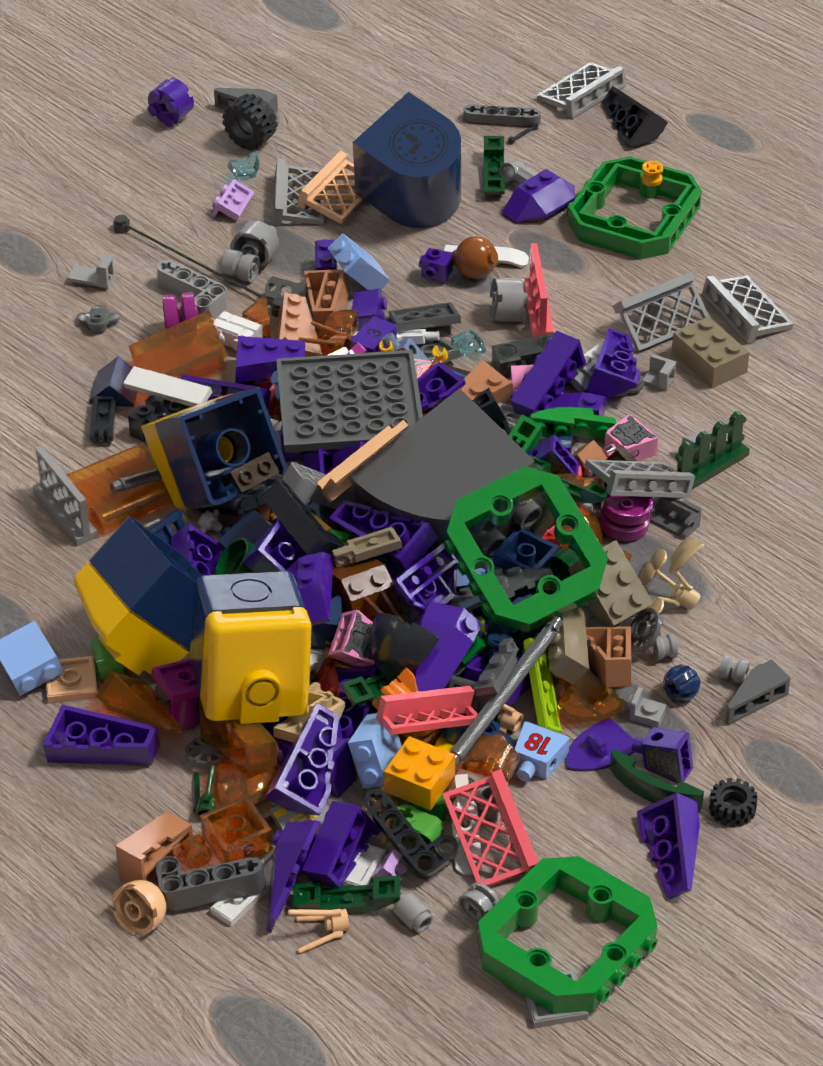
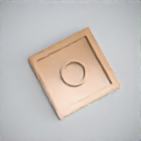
[46,655,98,703]

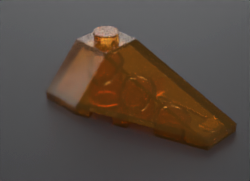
[96,671,183,734]

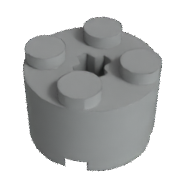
[230,220,279,269]
[490,278,528,322]

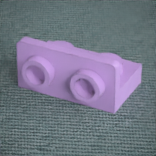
[211,179,254,221]

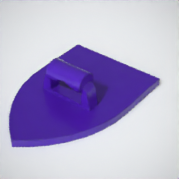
[567,717,635,771]

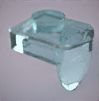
[227,151,260,179]
[451,329,486,359]

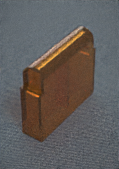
[129,310,228,379]
[66,443,173,534]

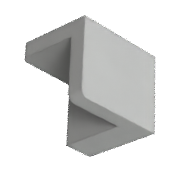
[643,354,676,391]

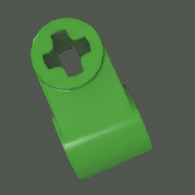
[393,804,445,845]

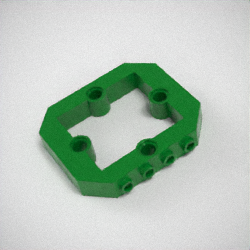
[567,156,702,260]
[444,466,608,633]
[477,856,658,1014]

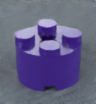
[147,78,194,127]

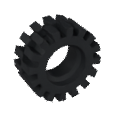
[709,778,758,827]

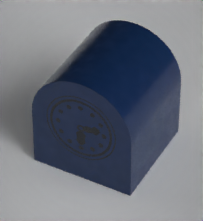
[352,92,461,228]

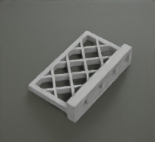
[537,62,626,118]
[272,158,324,226]
[612,271,709,352]
[702,275,794,344]
[33,446,98,546]
[585,460,695,498]

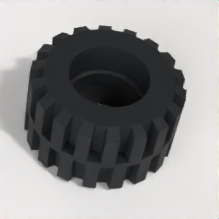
[222,93,278,150]

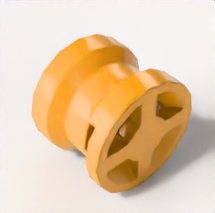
[642,161,663,186]

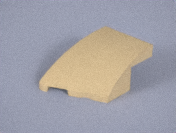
[274,682,345,743]

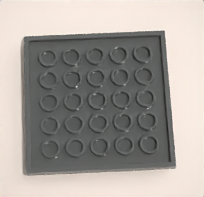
[276,350,423,453]

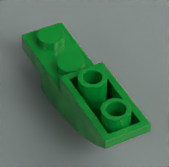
[530,407,617,440]

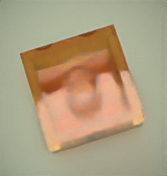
[200,795,273,864]

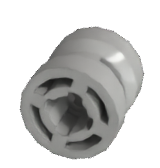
[718,654,750,685]

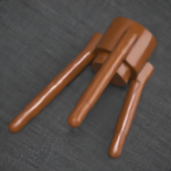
[298,321,351,356]

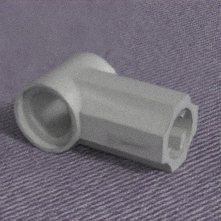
[500,160,536,185]

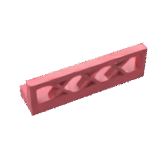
[376,686,478,735]

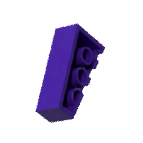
[510,331,586,418]

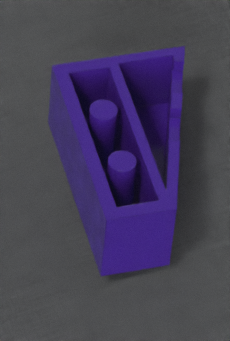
[235,336,305,384]
[302,801,381,888]

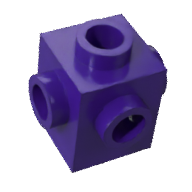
[419,248,453,283]

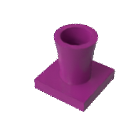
[152,658,201,727]

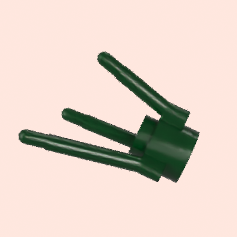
[193,764,237,821]

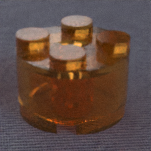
[461,733,521,785]

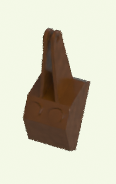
[331,557,404,622]

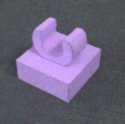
[371,849,407,879]

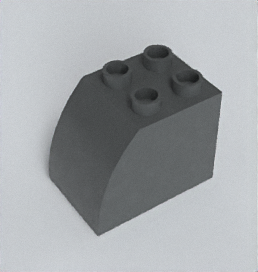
[349,388,543,558]

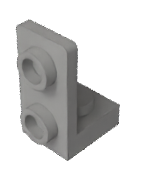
[68,254,115,288]

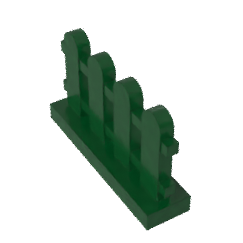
[675,411,750,490]

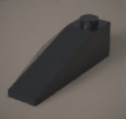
[602,86,668,147]

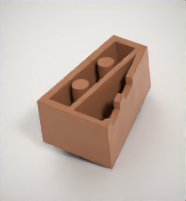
[304,270,350,332]
[586,626,632,689]

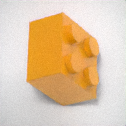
[384,736,455,810]

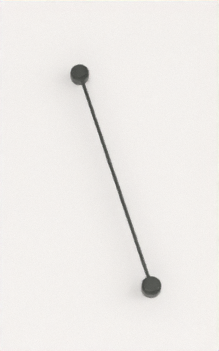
[113,215,283,317]

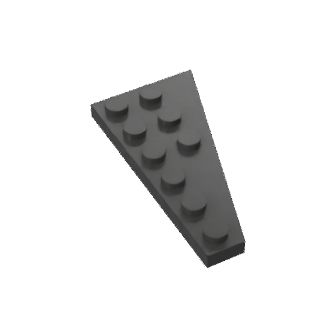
[410,566,553,625]

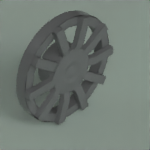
[630,608,663,653]
[185,734,233,768]

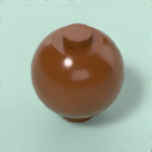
[452,236,498,279]

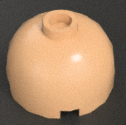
[112,880,166,936]

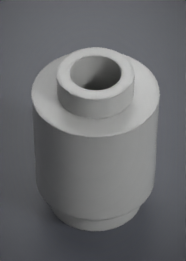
[394,893,433,933]

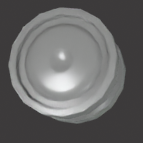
[458,882,500,925]

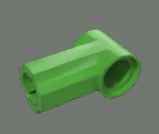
[91,635,125,681]

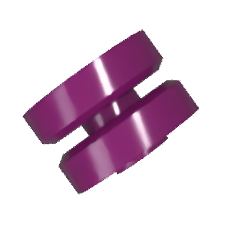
[162,292,199,343]
[598,496,653,541]

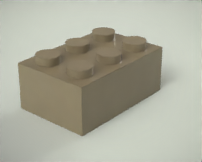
[672,317,749,388]
[567,540,654,627]

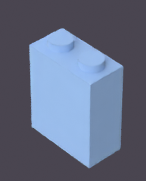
[328,233,390,290]
[0,621,64,696]
[348,713,402,789]

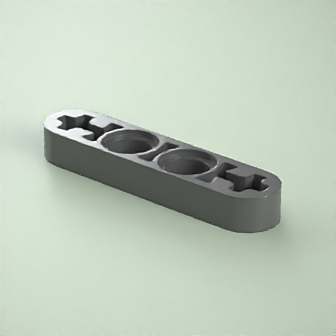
[463,104,541,126]

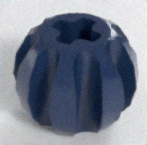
[663,664,701,702]

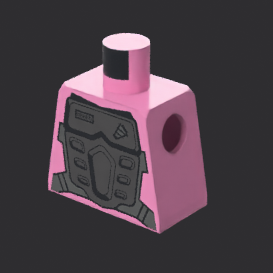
[601,414,658,461]
[328,610,375,667]

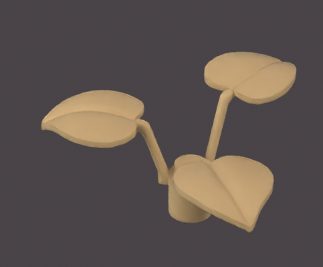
[639,537,705,621]

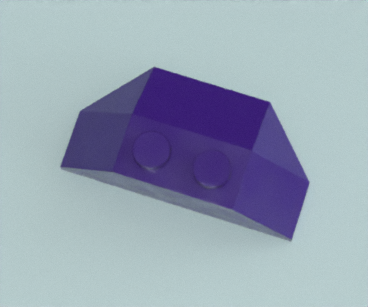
[502,169,575,224]
[389,543,458,614]
[286,552,333,626]

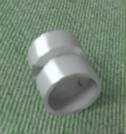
[221,249,260,282]

